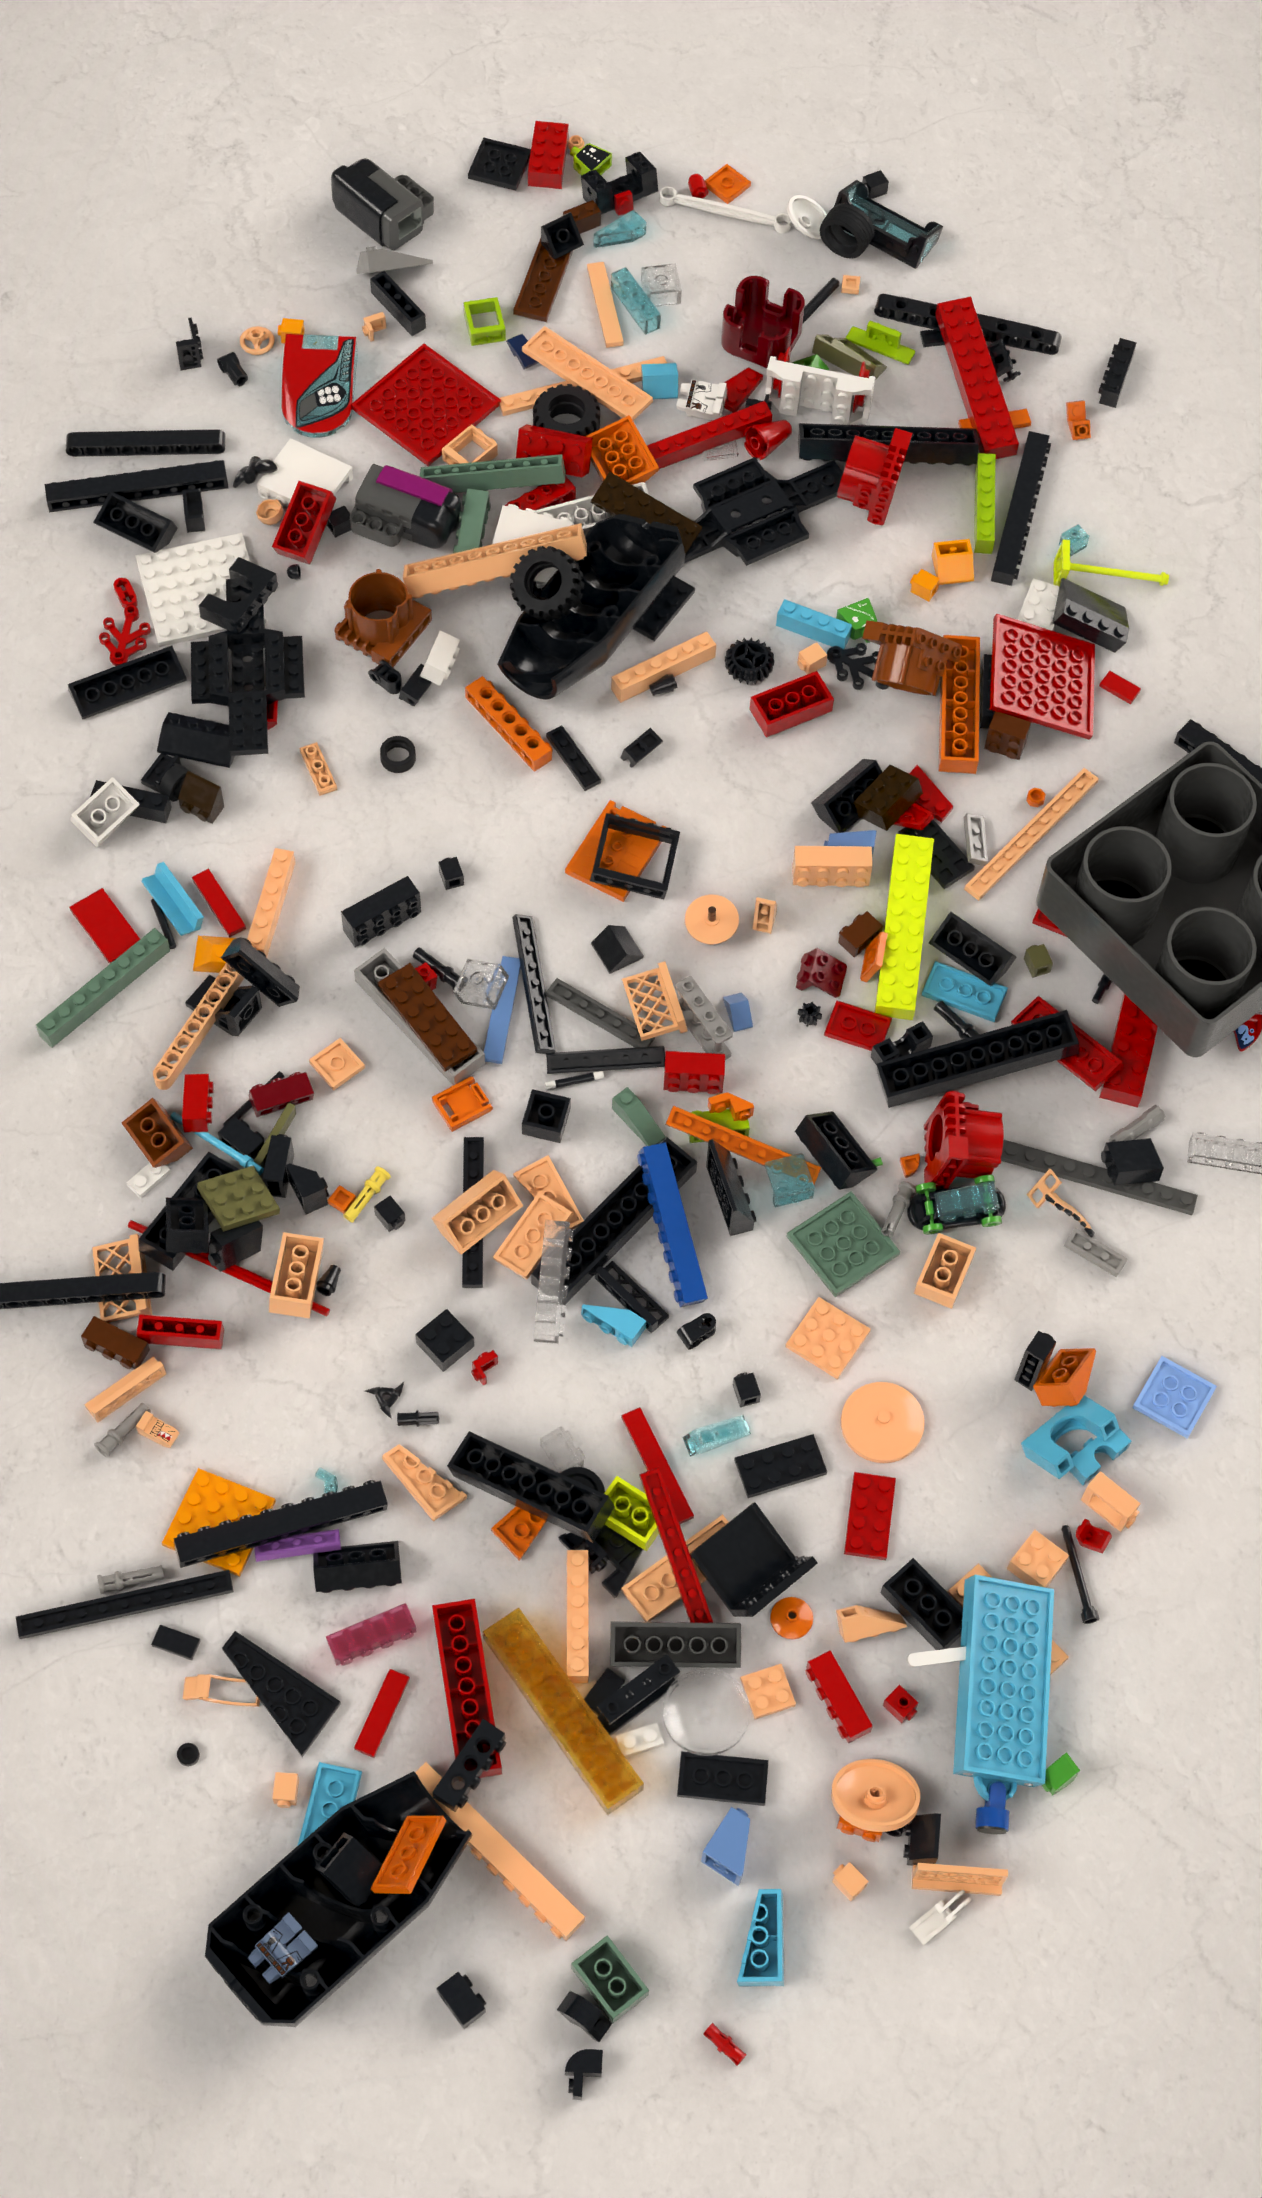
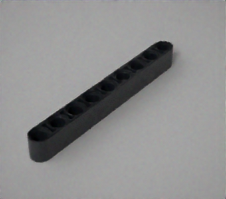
[66,429,225,457]
[0,1272,166,1309]

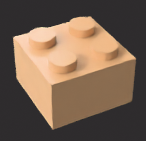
[1007,1530,1069,1588]

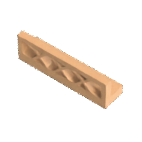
[85,1356,166,1423]

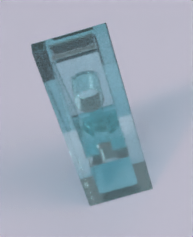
[593,210,646,248]
[682,1415,751,1457]

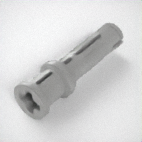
[881,1181,916,1237]
[94,1403,151,1458]
[97,1565,164,1594]

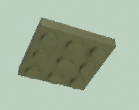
[197,1166,280,1232]

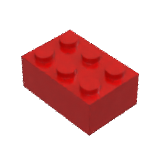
[663,1051,725,1094]

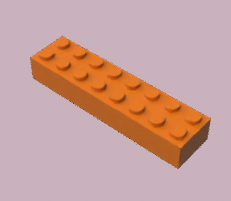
[938,635,980,774]

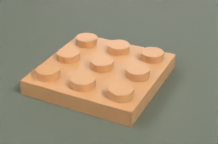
[785,1297,871,1379]

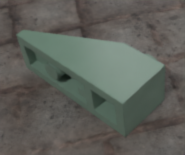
[612,1087,666,1146]

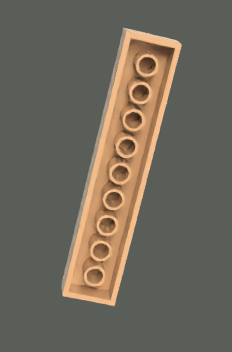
[403,523,587,599]

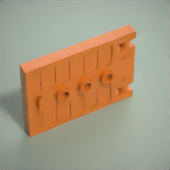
[565,800,667,902]

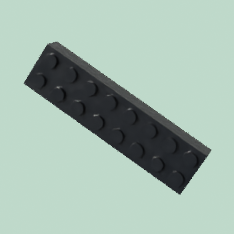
[447,1431,615,1543]

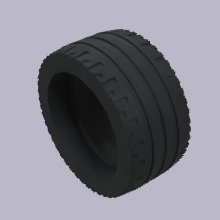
[819,203,875,259]

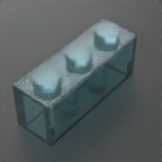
[934,1181,1000,1222]

